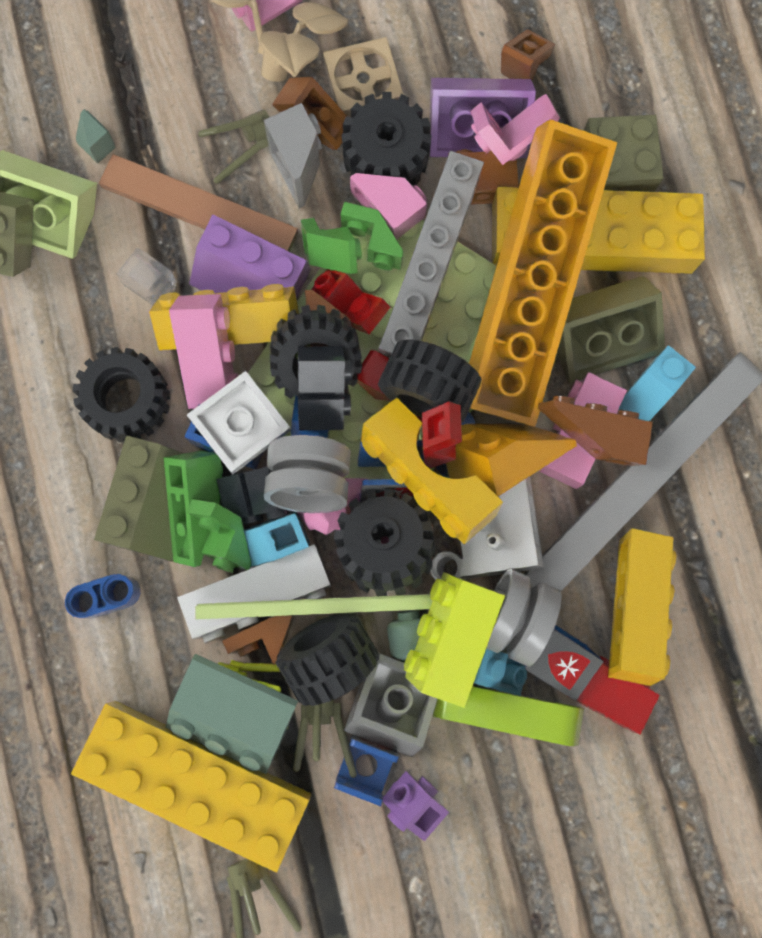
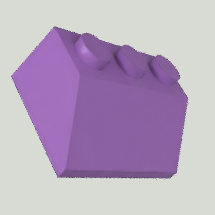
[430,78,536,158]
[189,215,311,299]

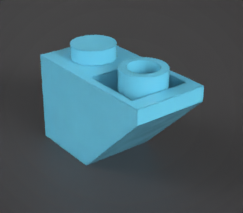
[244,511,309,567]
[474,649,527,696]

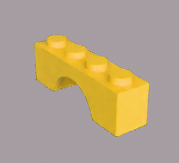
[361,397,503,545]

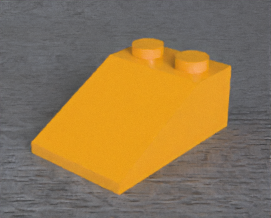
[446,424,577,496]

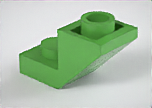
[341,202,404,271]
[301,218,362,274]
[187,499,251,573]

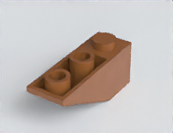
[538,396,653,466]

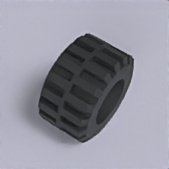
[270,305,362,399]
[378,340,482,424]
[72,347,171,443]
[276,613,379,706]

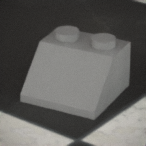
[264,103,322,208]
[344,653,437,757]

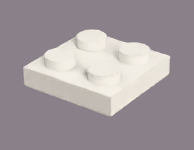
[187,371,291,474]

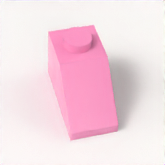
[350,173,427,240]

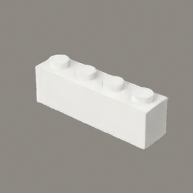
[177,544,331,643]

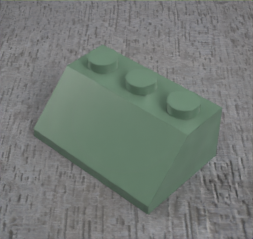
[165,654,298,774]

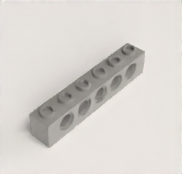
[379,151,484,358]

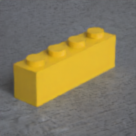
[149,284,299,350]
[608,528,677,686]

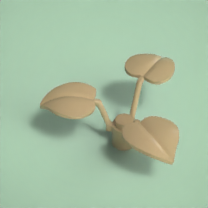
[210,0,348,82]

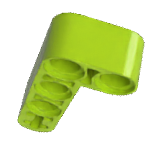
[433,686,584,747]

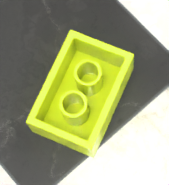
[404,572,505,708]

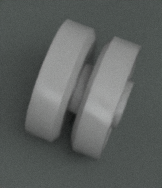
[264,435,351,513]
[486,569,562,667]

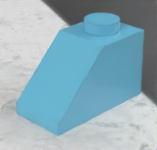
[618,345,696,421]

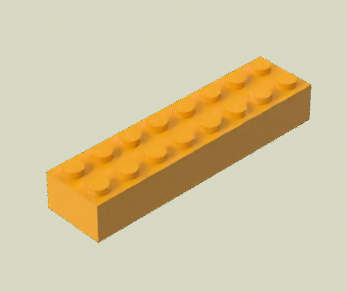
[469,119,618,427]

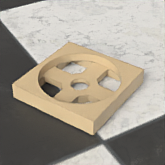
[323,37,403,115]

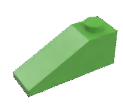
[164,451,223,567]

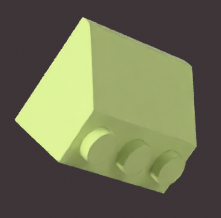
[0,150,97,259]

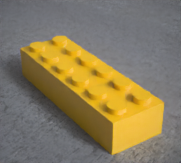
[492,187,705,274]
[71,701,311,873]

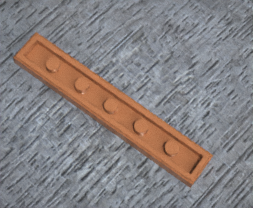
[99,154,299,252]

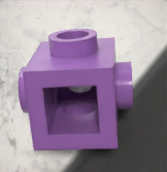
[383,771,449,841]

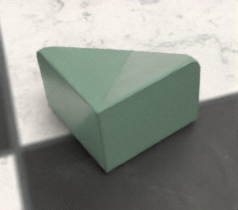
[76,109,115,164]

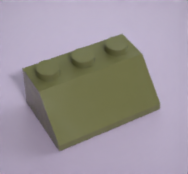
[557,276,665,383]
[94,435,184,562]

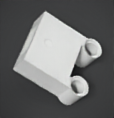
[431,477,544,580]

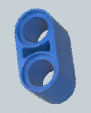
[65,574,141,619]

